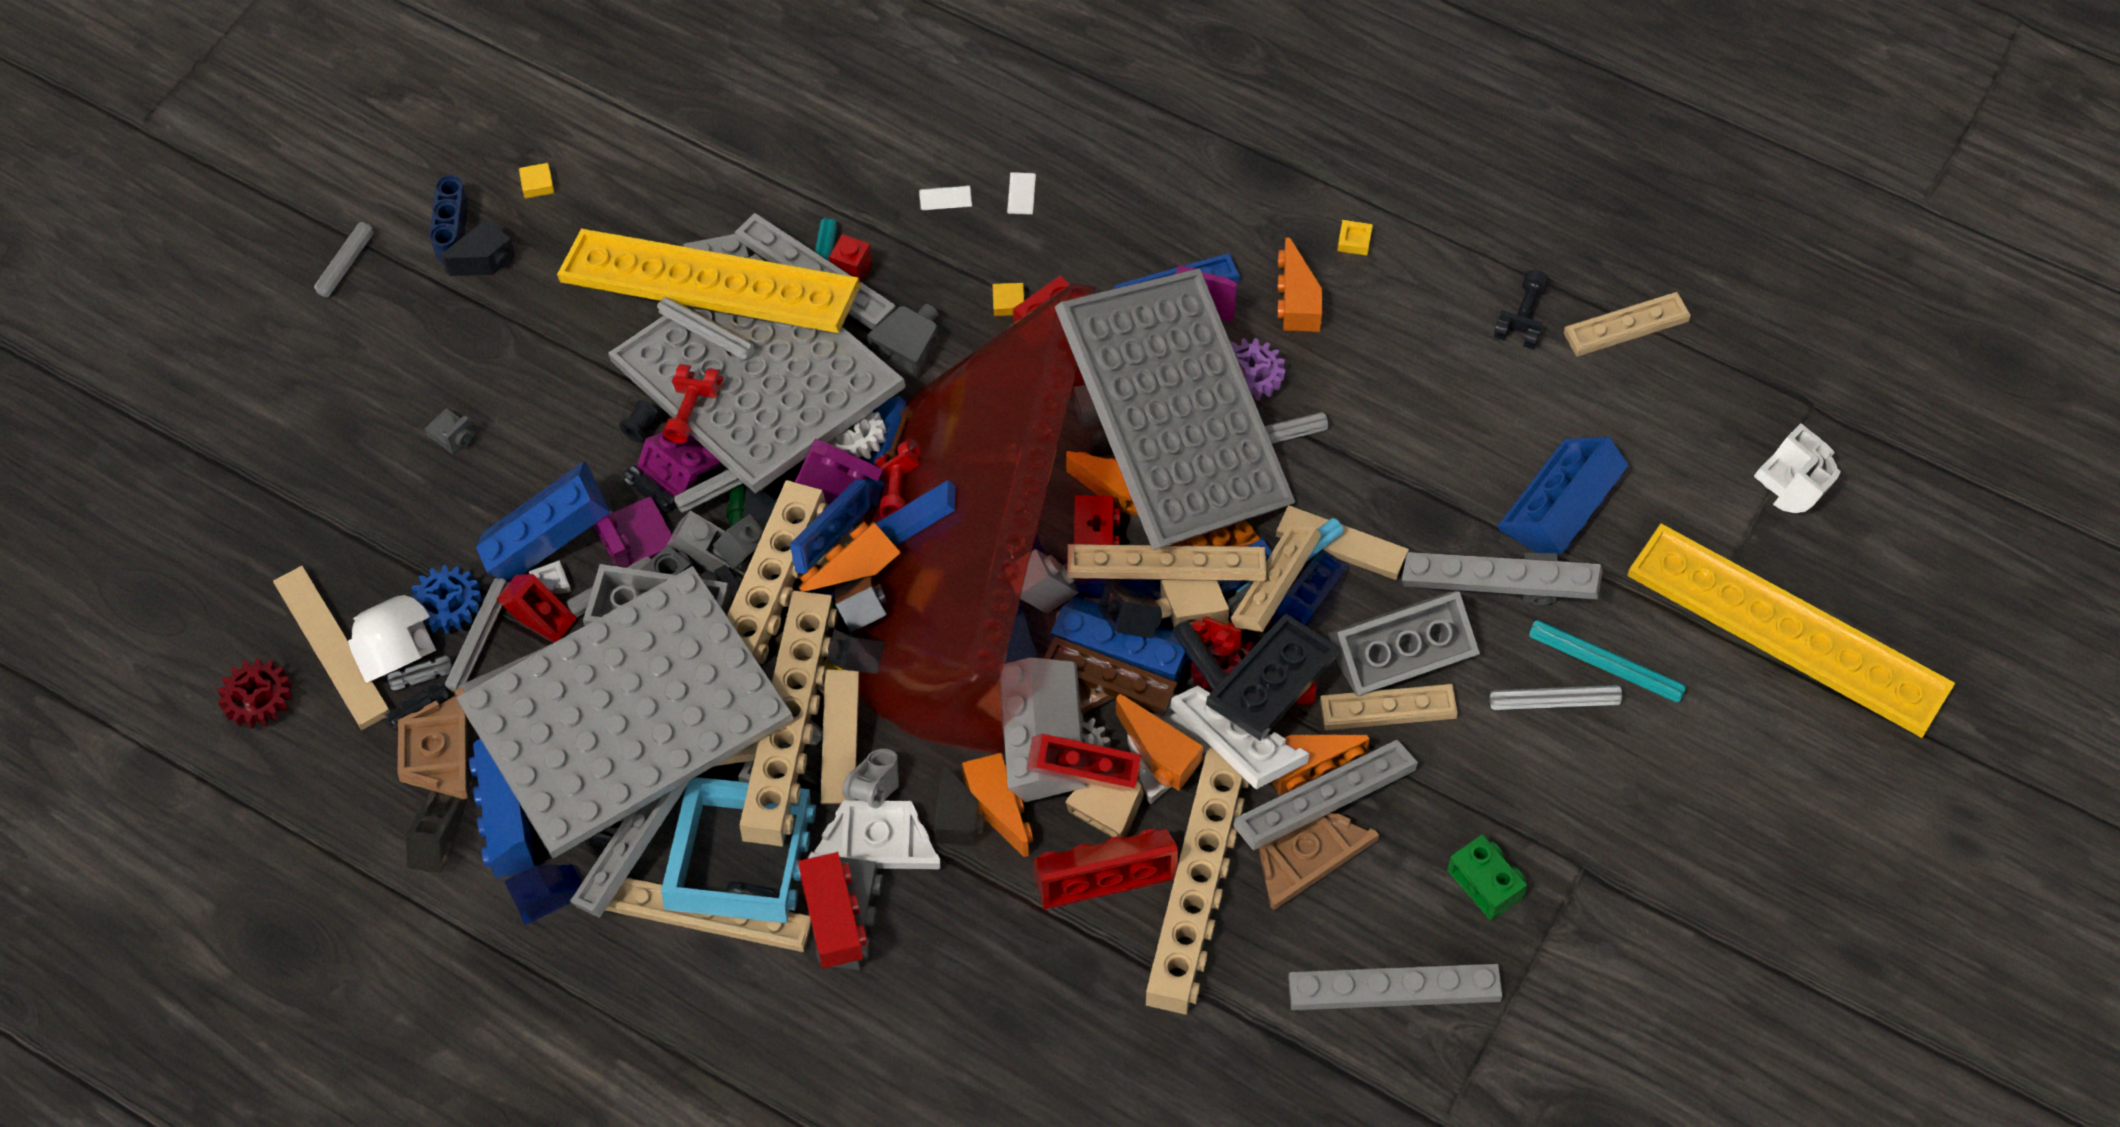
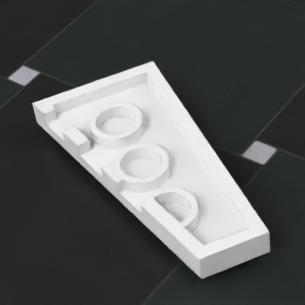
[1170,686,1310,789]

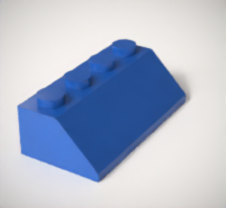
[1497,437,1628,554]
[476,461,611,583]
[1051,596,1189,686]
[469,739,536,878]

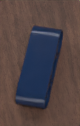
[429,175,468,263]

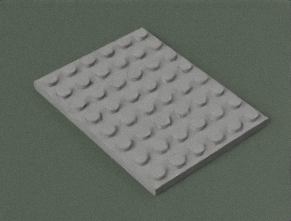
[608,254,906,493]
[1055,268,1296,550]
[456,566,794,858]

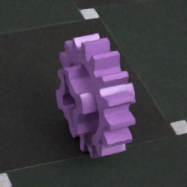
[1231,338,1285,401]

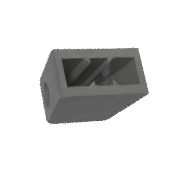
[867,304,939,380]

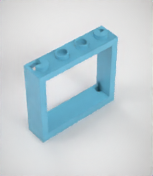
[661,777,816,923]

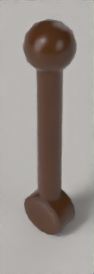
[885,406,913,461]

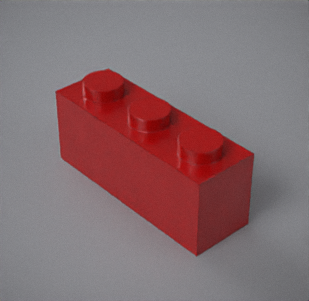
[1026,734,1141,791]
[797,852,868,969]

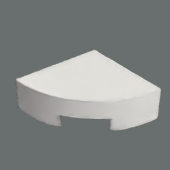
[529,560,571,594]

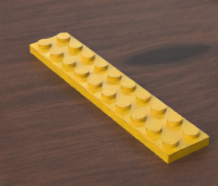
[557,229,861,333]
[1627,524,1955,738]

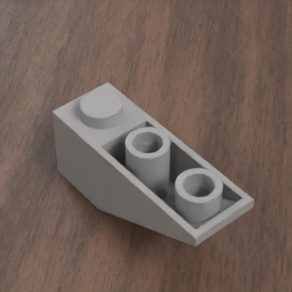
[666,511,753,580]

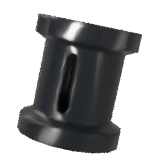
[619,400,661,442]

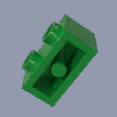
[1447,834,1527,922]

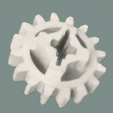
[827,411,886,459]

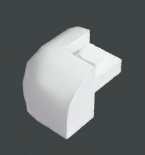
[1754,424,1841,513]
[348,595,436,683]

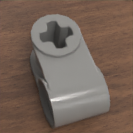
[842,749,899,809]

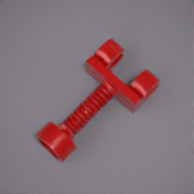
[663,364,723,444]
[875,439,921,519]
[1191,617,1272,655]

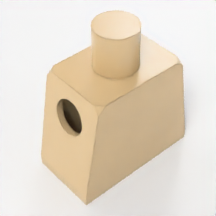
[1156,579,1229,631]
[1065,764,1144,838]

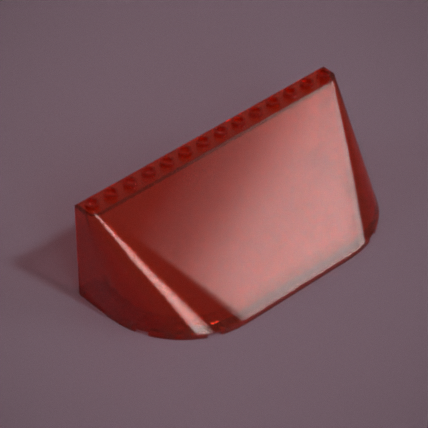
[837,284,1096,755]

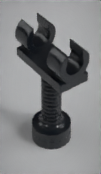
[1493,270,1549,350]

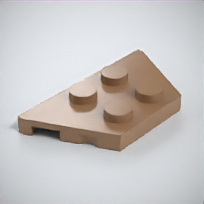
[398,688,468,799]
[1258,813,1379,911]

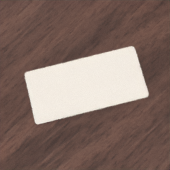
[1008,173,1036,214]
[919,186,972,210]

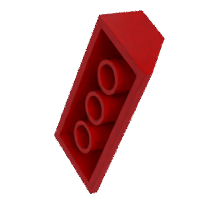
[1033,829,1178,910]

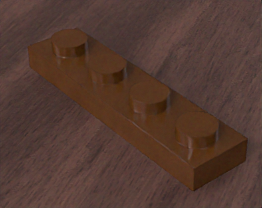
[1044,637,1177,716]

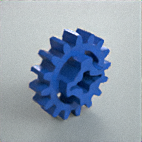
[410,565,482,634]

